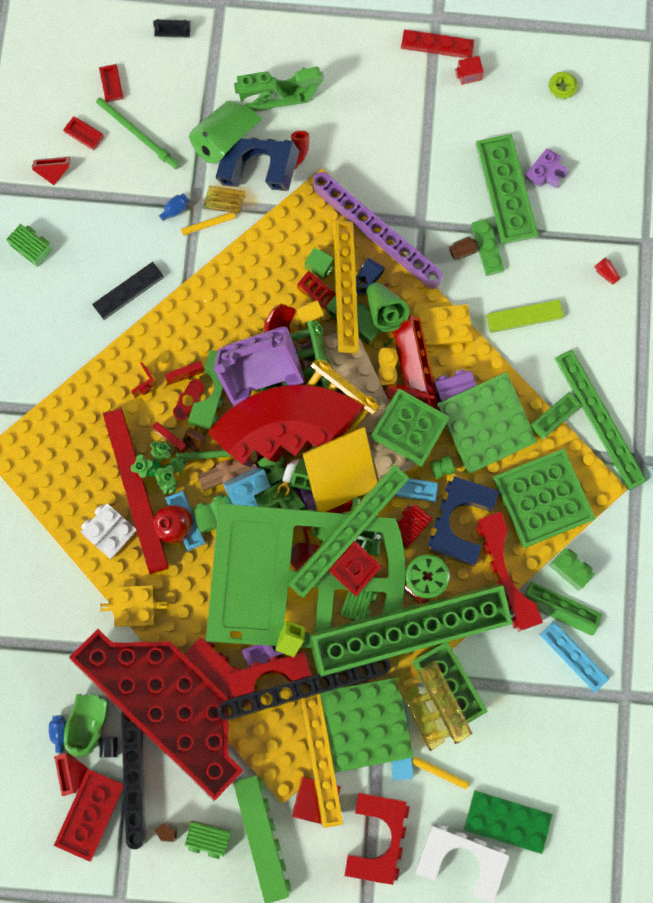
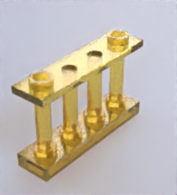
[393,660,473,751]

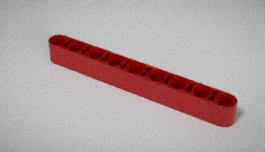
[103,407,169,575]

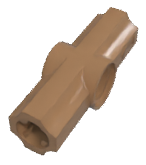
[197,460,257,491]

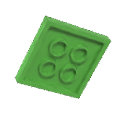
[370,389,450,467]

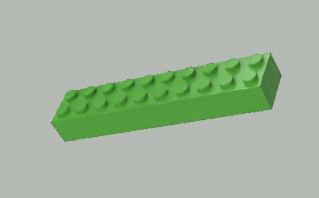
[308,583,512,676]

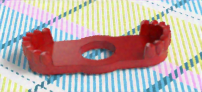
[173,379,204,421]

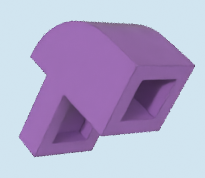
[242,645,285,666]

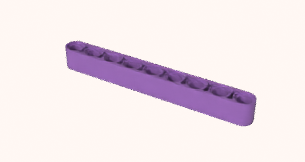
[313,172,442,289]

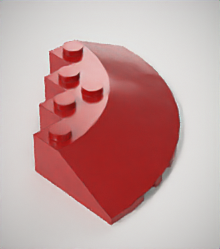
[207,385,364,467]

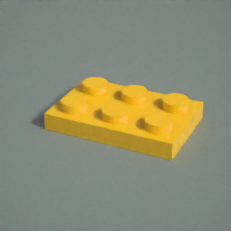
[412,304,473,347]

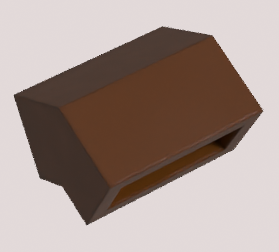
[154,822,177,842]

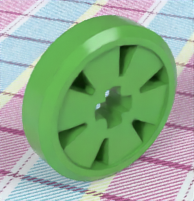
[406,554,450,599]

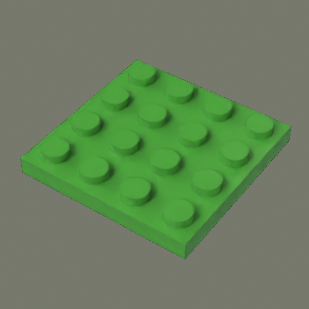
[436,372,537,474]
[493,449,596,549]
[320,677,413,773]

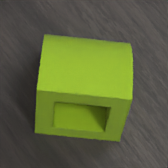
[276,621,305,657]

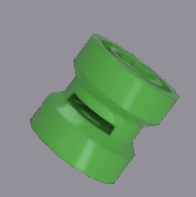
[430,455,455,480]

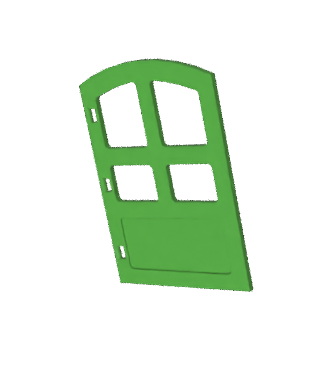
[206,503,405,648]

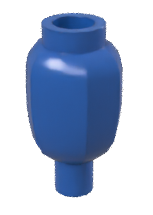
[159,193,190,221]
[49,715,67,753]

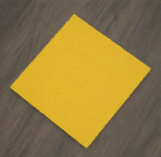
[303,426,377,512]

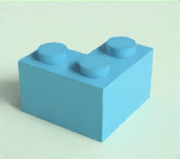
[223,467,271,506]

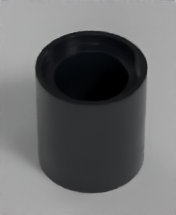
[99,737,118,758]

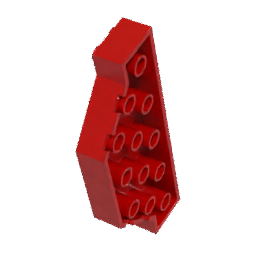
[69,629,244,802]

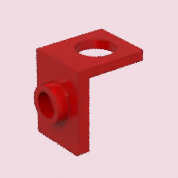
[131,362,157,398]

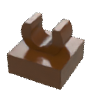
[183,426,207,452]

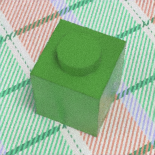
[305,247,335,279]

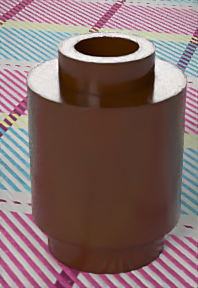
[449,236,478,260]

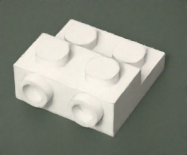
[81,503,137,560]

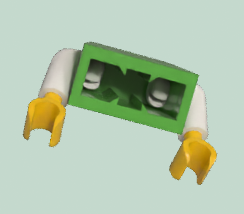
[277,458,312,497]

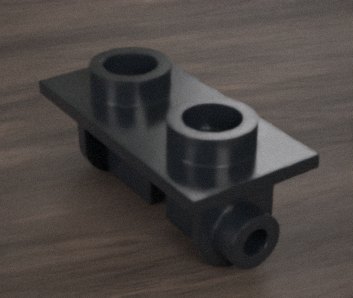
[153,18,191,38]

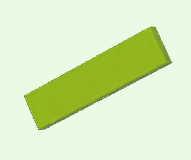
[486,300,564,333]

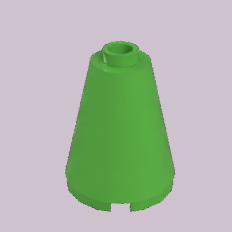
[366,282,410,332]

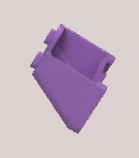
[214,327,304,405]

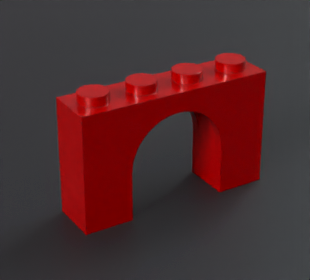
[344,793,409,885]

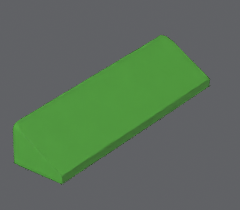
[524,581,602,636]

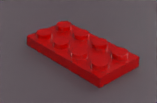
[53,769,124,862]

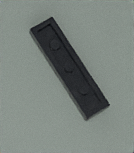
[92,261,164,320]

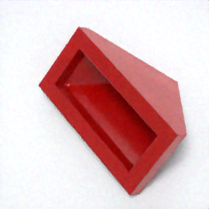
[32,157,71,185]
[54,753,88,796]

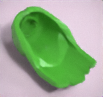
[64,694,109,757]

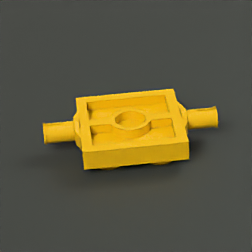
[100,586,168,627]

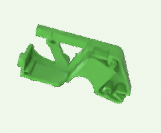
[234,67,324,111]

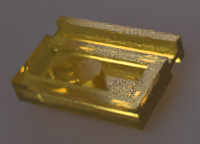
[204,185,245,214]

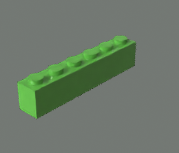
[233,775,292,903]

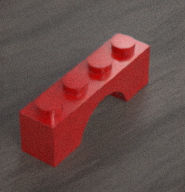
[226,651,311,699]

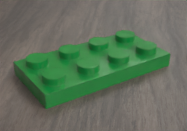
[463,790,553,854]

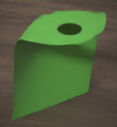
[189,101,262,163]

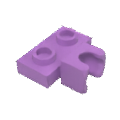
[525,148,568,188]

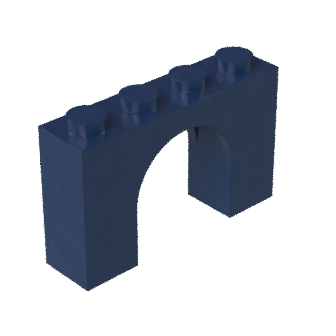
[215,138,299,191]
[427,476,499,567]

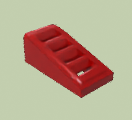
[297,271,336,310]

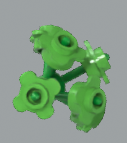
[131,441,186,495]

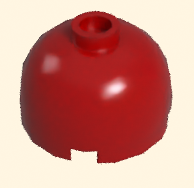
[153,505,193,543]

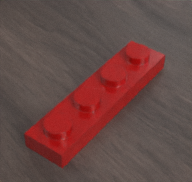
[401,29,475,59]

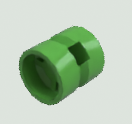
[258,457,286,487]

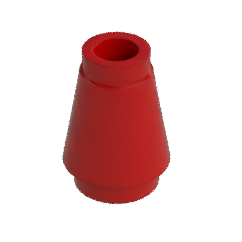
[594,257,621,285]

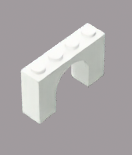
[414,823,509,903]

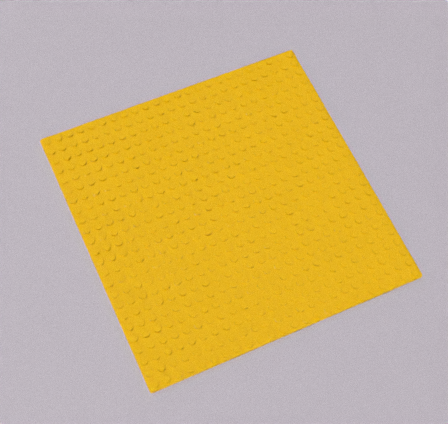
[0,169,627,803]

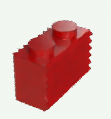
[396,503,433,550]

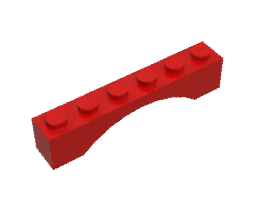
[476,512,543,632]

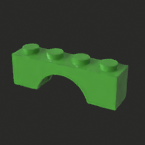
[188,349,225,431]

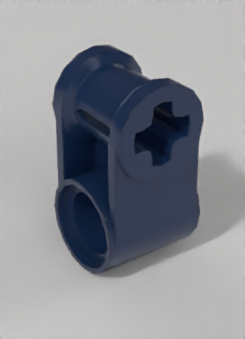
[356,257,385,295]

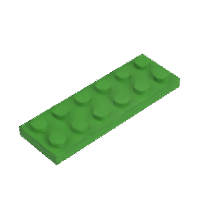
[475,134,538,245]

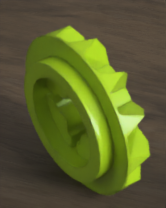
[548,72,578,100]

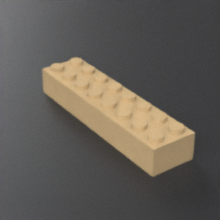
[323,332,415,481]

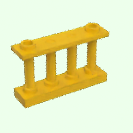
[306,359,380,435]

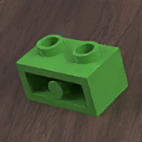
[549,548,595,591]

